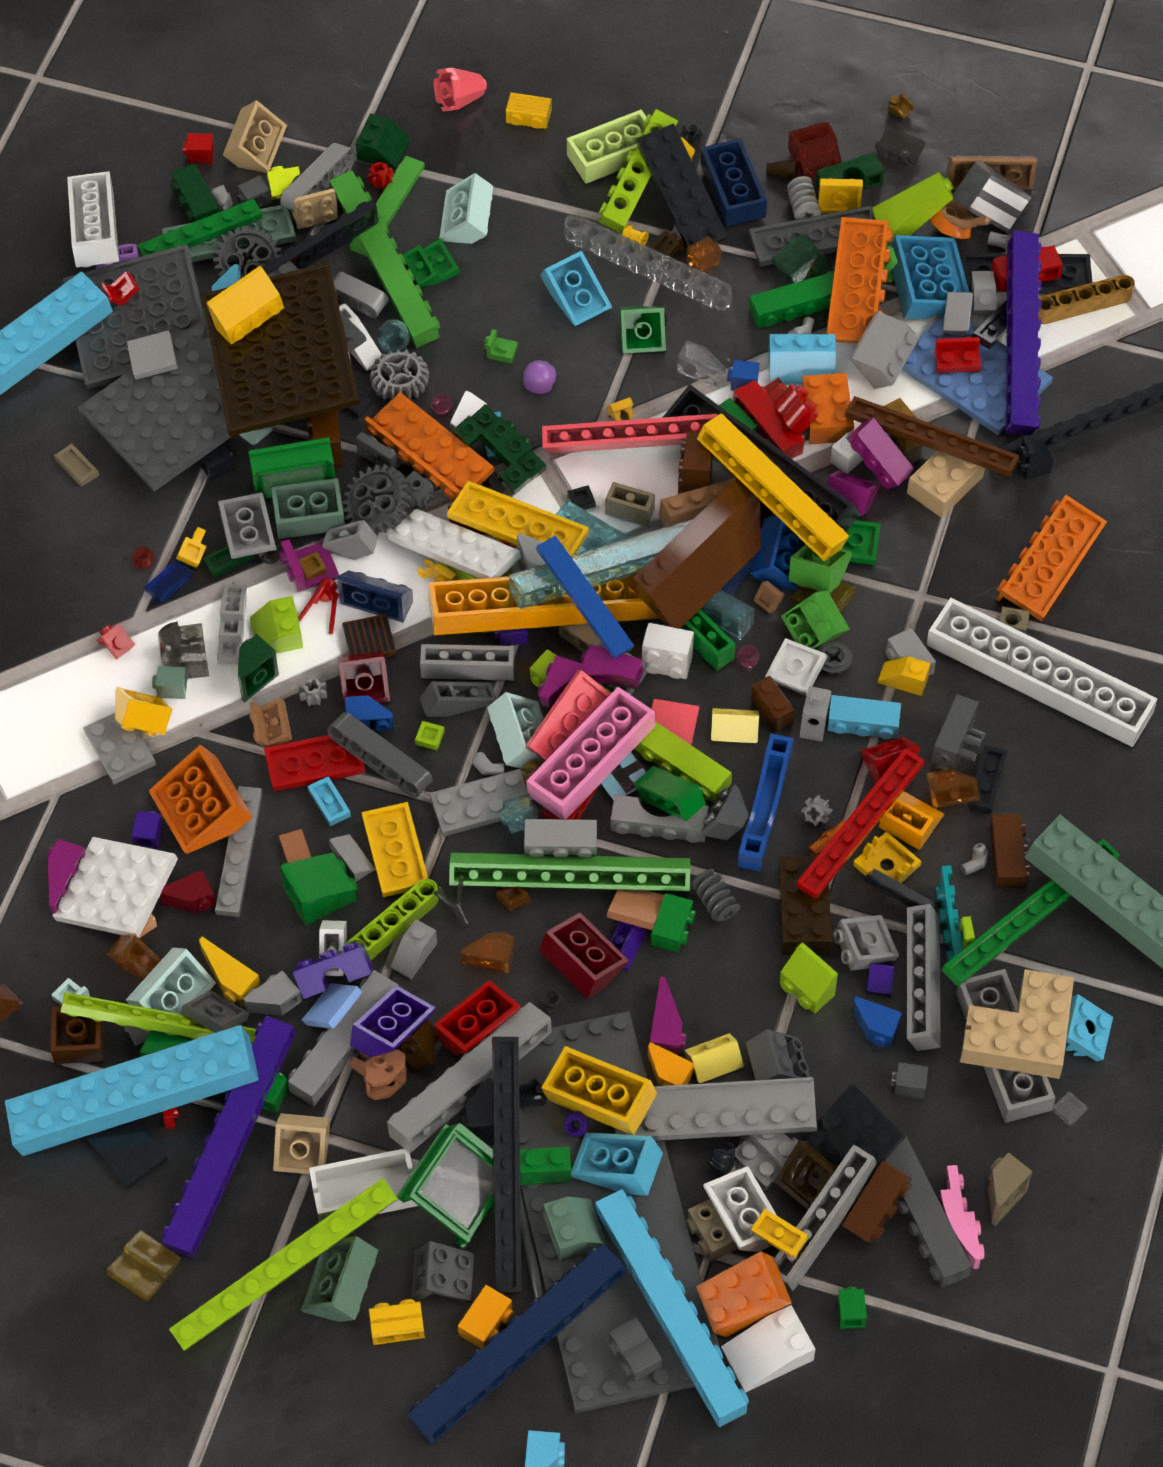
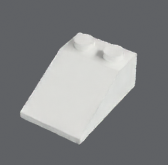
[721,1305,815,1392]

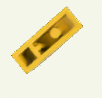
[199,937,261,1007]

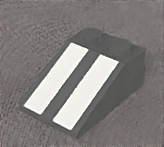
[953,160,1032,233]

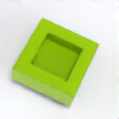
[415,721,445,750]

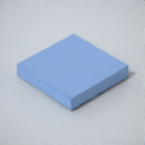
[302,983,362,1029]

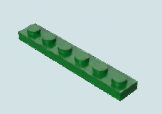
[137,199,263,257]

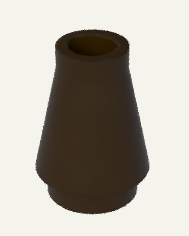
[766,159,798,180]

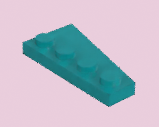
[935,865,963,962]

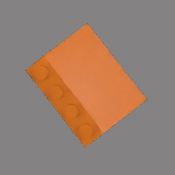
[148,745,253,854]

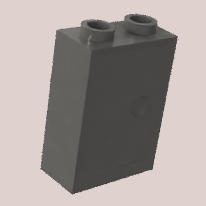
[930,694,986,778]

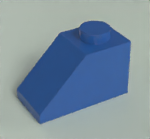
[852,996,902,1048]

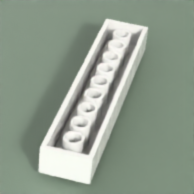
[927,598,1157,747]

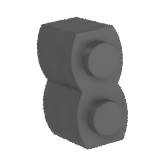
[607,1318,662,1381]

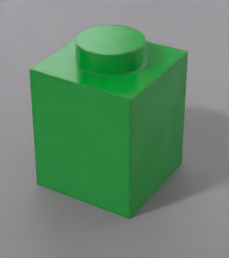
[837,1287,867,1329]

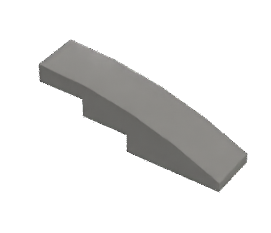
[217,585,247,665]

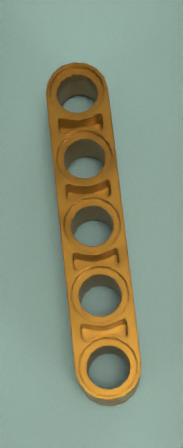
[1038,275,1135,324]

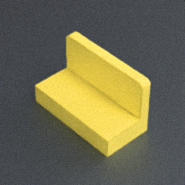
[711,708,759,743]
[684,1033,744,1083]

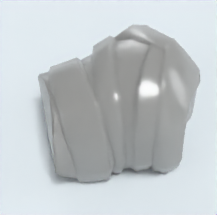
[210,185,233,211]

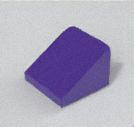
[867,964,894,996]

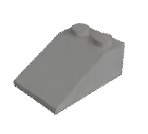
[218,492,276,559]

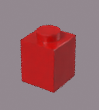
[183,133,215,164]

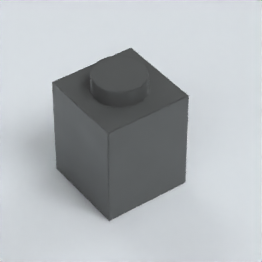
[890,1062,928,1099]

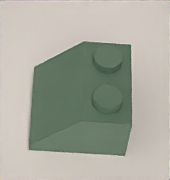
[543,1196,608,1261]

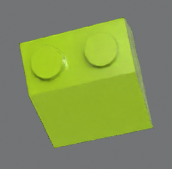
[249,596,303,654]
[780,942,838,1014]

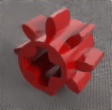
[367,162,394,189]

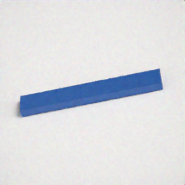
[536,536,634,659]

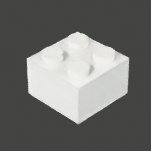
[642,623,694,679]

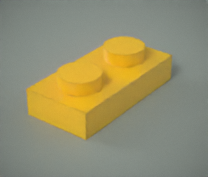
[751,1209,809,1259]

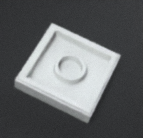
[765,638,827,696]

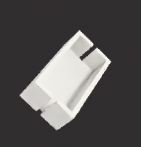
[309,1149,419,1222]

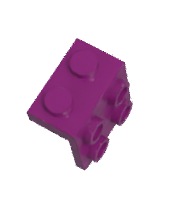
[279,539,339,592]

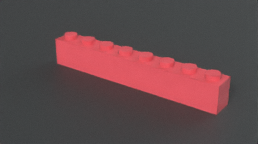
[542,414,718,454]

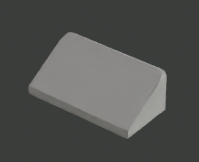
[942,292,973,337]
[329,834,375,882]

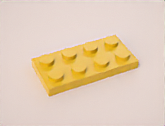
[361,802,428,898]

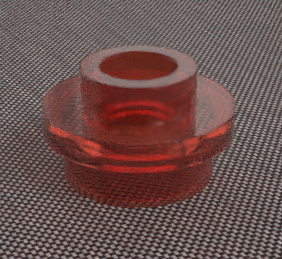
[132,546,155,568]

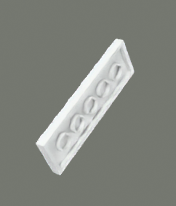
[388,508,521,579]

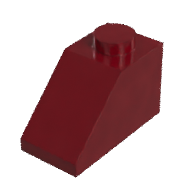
[159,870,216,913]

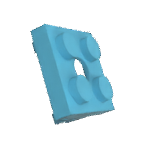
[1065,994,1113,1062]

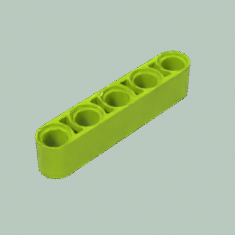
[345,879,438,960]

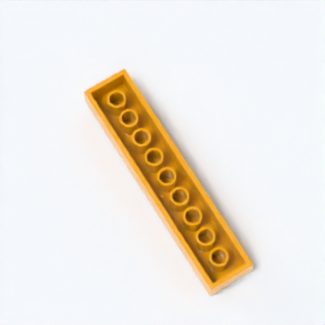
[428,567,659,635]

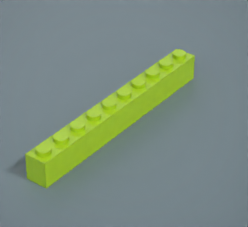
[530,649,732,803]
[169,1178,398,1351]

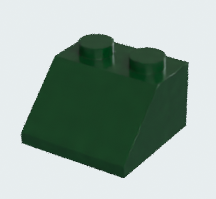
[355,113,410,170]
[237,634,279,703]

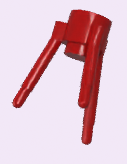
[298,578,339,634]

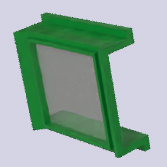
[249,437,335,499]
[396,1123,493,1249]

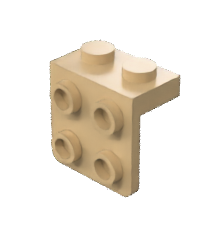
[290,189,338,229]

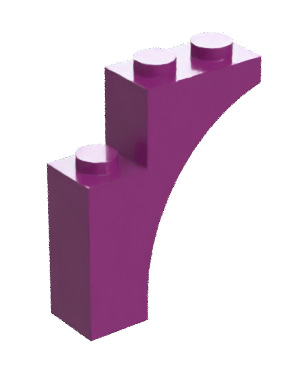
[538,644,644,708]

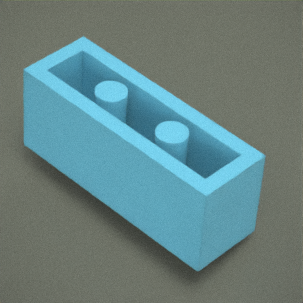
[827,695,901,739]

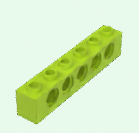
[598,109,678,234]

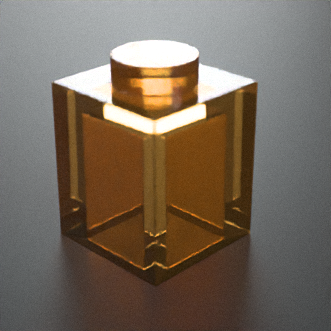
[687,236,721,275]

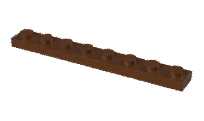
[845,396,1020,477]

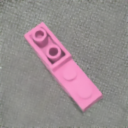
[938,1165,984,1269]

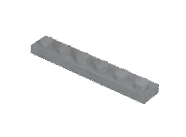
[215,786,263,917]

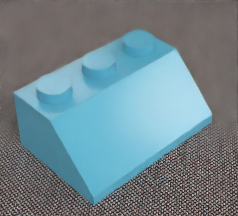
[769,334,836,385]

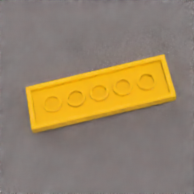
[447,481,589,559]

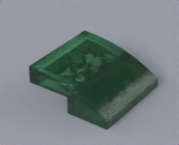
[772,233,832,284]

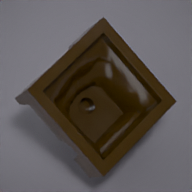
[774,1141,838,1210]

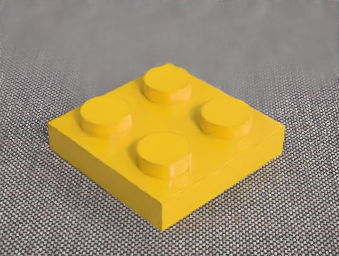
[818,178,863,213]

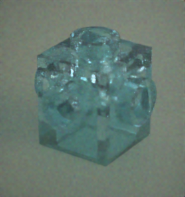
[500,793,538,833]

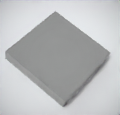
[127,330,178,380]

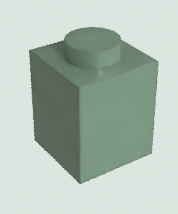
[152,666,188,699]

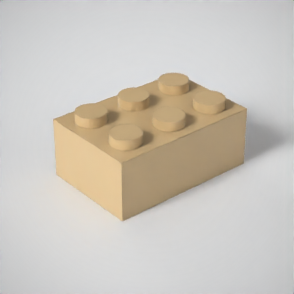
[907,451,985,518]

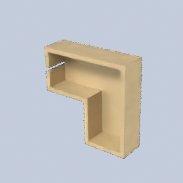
[960,969,1074,1079]

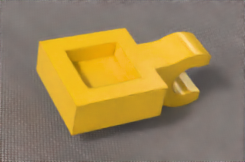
[176,527,206,568]
[417,559,457,582]

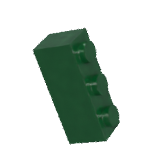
[170,164,219,223]

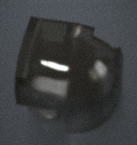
[158,621,210,679]

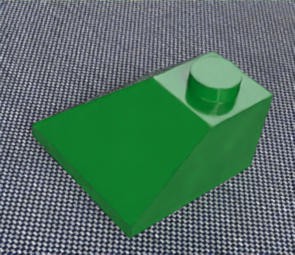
[619,306,666,354]

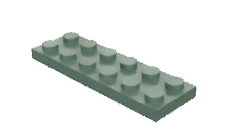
[162,205,296,262]

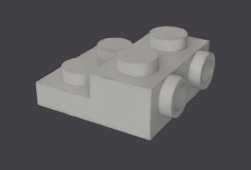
[832,915,899,971]
[734,1133,798,1191]

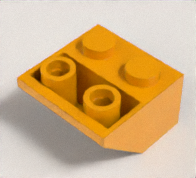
[879,791,944,850]

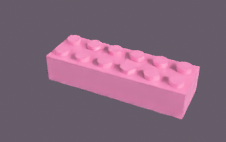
[526,687,655,820]

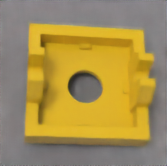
[853,832,921,883]

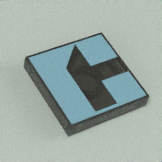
[599,751,647,804]

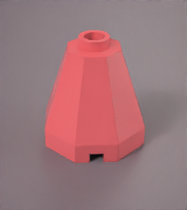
[433,68,487,111]

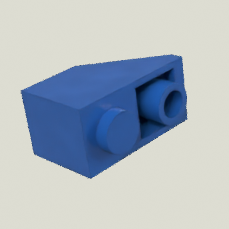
[345,695,394,732]

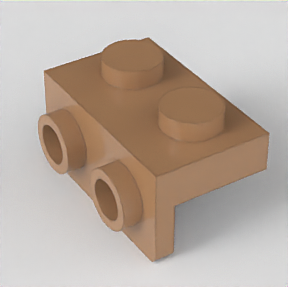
[249,698,292,748]

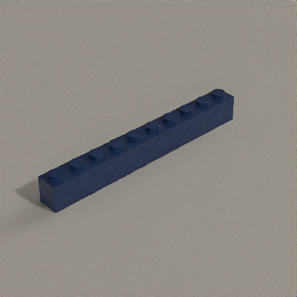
[408,1244,626,1445]

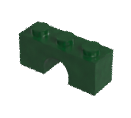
[815,152,885,190]

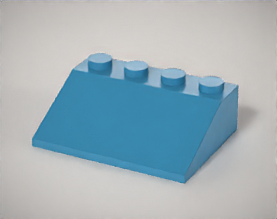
[890,235,973,320]

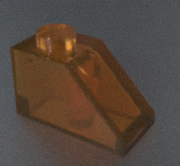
[927,769,980,808]
[461,932,515,973]
[107,935,161,980]

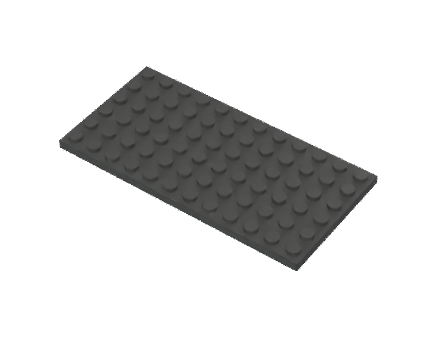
[78,261,367,492]

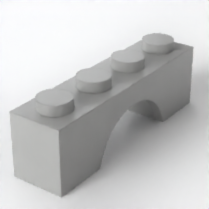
[611,795,709,843]

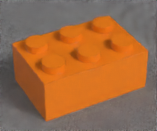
[802,373,854,445]
[696,1251,792,1338]

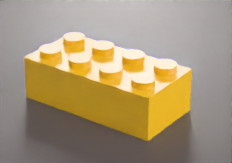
[541,1046,657,1135]

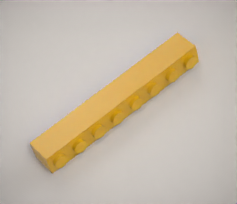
[697,413,849,562]

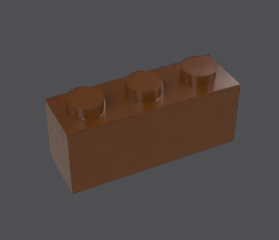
[990,814,1030,888]
[842,1160,912,1242]

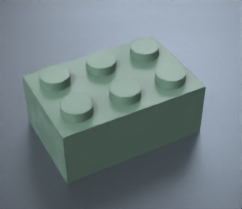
[271,478,345,539]

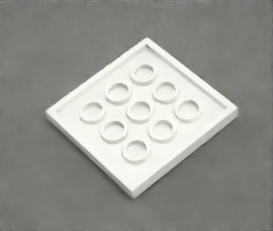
[53,837,178,939]

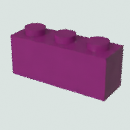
[846,418,914,490]

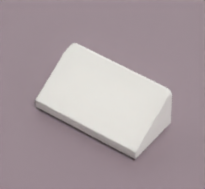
[450,391,487,433]

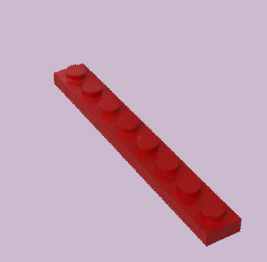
[796,748,925,899]

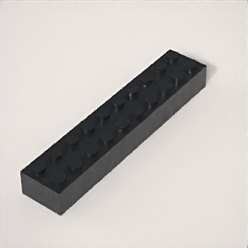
[662,384,861,532]

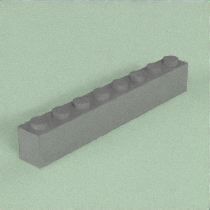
[387,1002,552,1153]

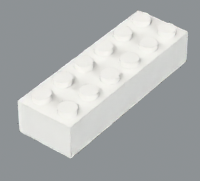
[67,171,119,267]

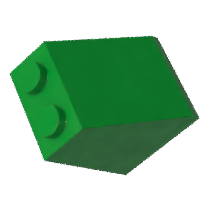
[280,853,358,926]

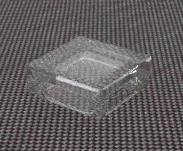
[1052,1091,1088,1127]

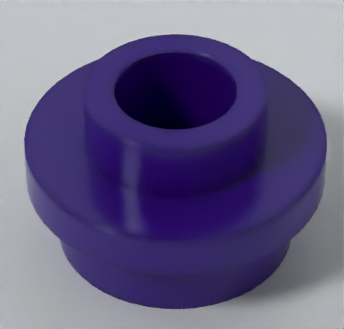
[564,1111,589,1137]

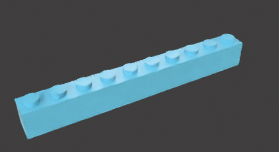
[595,1189,749,1427]

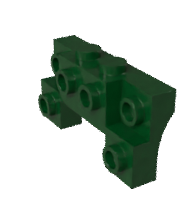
[453,404,547,495]

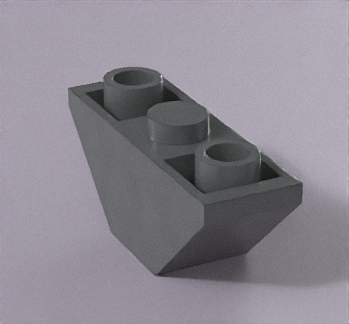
[700,785,749,840]

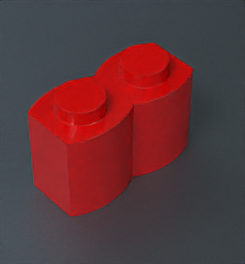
[774,383,818,434]

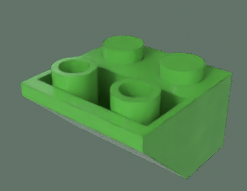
[781,590,850,650]

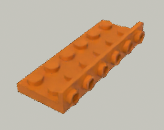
[827,217,893,344]
[364,392,495,501]
[996,495,1107,621]

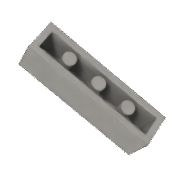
[420,644,514,681]

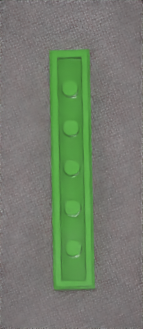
[350,156,425,256]

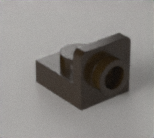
[648,230,686,264]

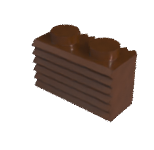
[751,676,795,733]

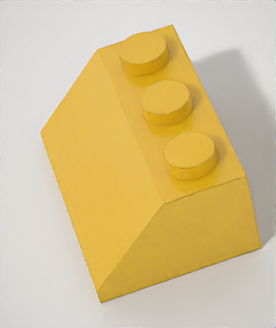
[206,266,284,345]

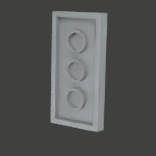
[430,769,534,837]

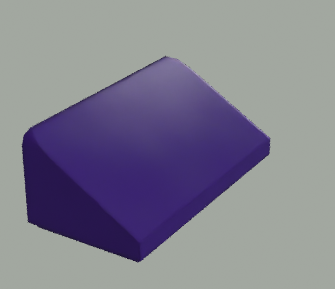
[610,921,647,970]

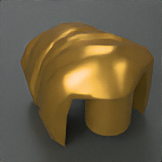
[888,93,914,119]

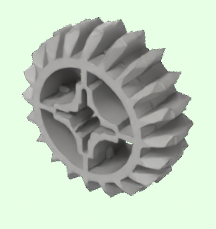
[370,349,429,401]

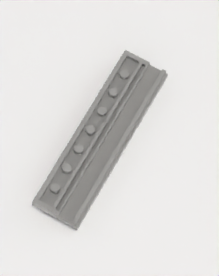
[615,1077,817,1141]

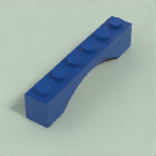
[738,733,794,872]

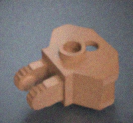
[349,1049,407,1100]

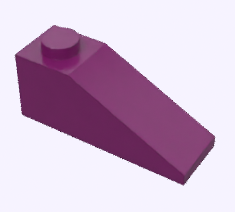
[47,839,86,916]
[650,976,687,1056]

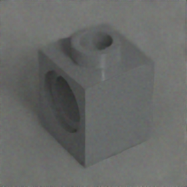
[237,176,272,208]

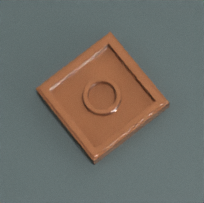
[607,889,665,930]

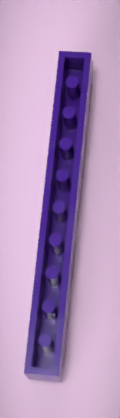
[1006,230,1042,436]
[161,1016,296,1259]

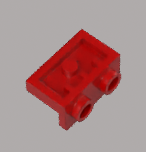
[934,337,981,373]

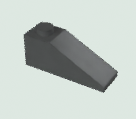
[420,681,497,717]

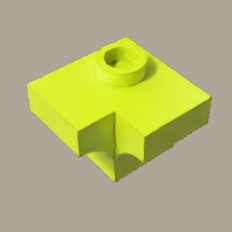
[267,166,300,200]

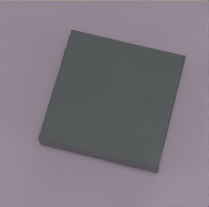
[181,990,249,1033]

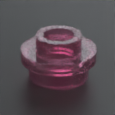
[431,393,453,415]
[737,645,760,667]

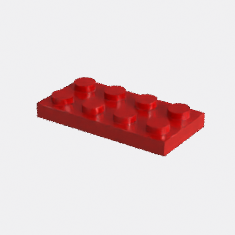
[264,735,366,792]

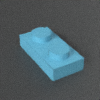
[308,776,351,826]

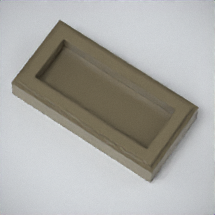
[54,444,99,487]

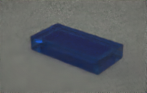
[145,559,193,604]

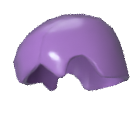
[523,360,557,394]

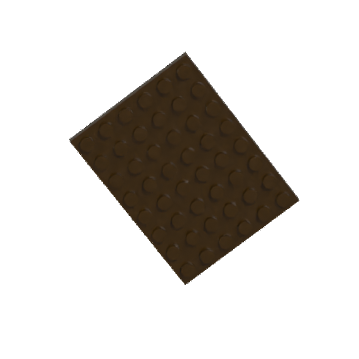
[202,262,360,436]

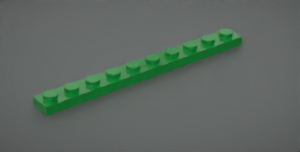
[941,839,1120,987]

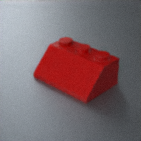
[434,980,521,1055]

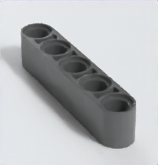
[327,712,433,798]

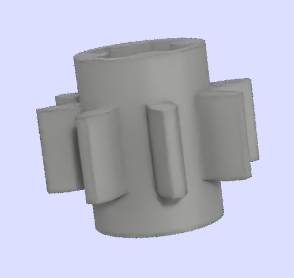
[299,677,327,706]
[801,795,833,826]

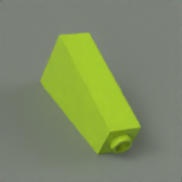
[872,172,953,246]

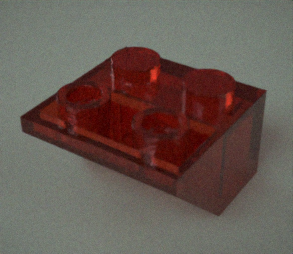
[788,121,842,177]

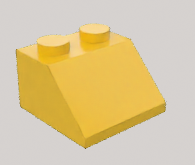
[115,687,173,736]

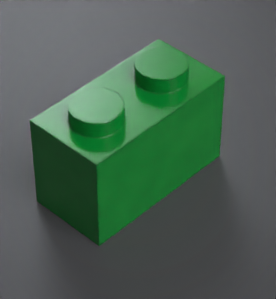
[651,893,696,953]
[520,1147,571,1185]

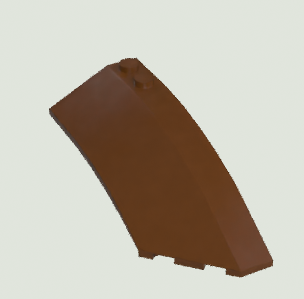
[627,478,761,629]

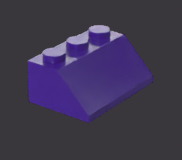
[350,985,436,1057]

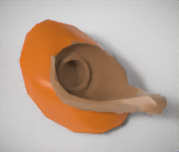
[930,199,991,239]

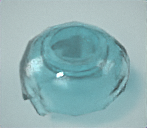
[378,319,410,353]

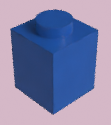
[727,360,760,391]

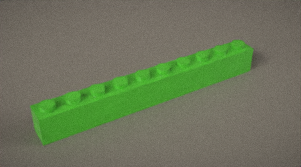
[329,170,441,348]
[449,853,691,891]

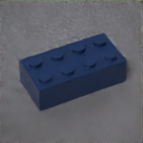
[700,138,767,226]

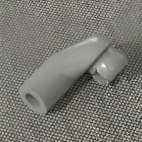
[788,317,814,334]
[472,752,504,775]
[961,843,988,875]

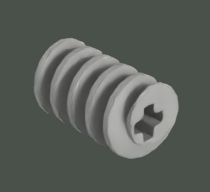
[787,176,821,220]

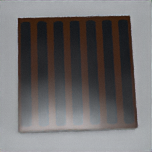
[342,613,397,657]

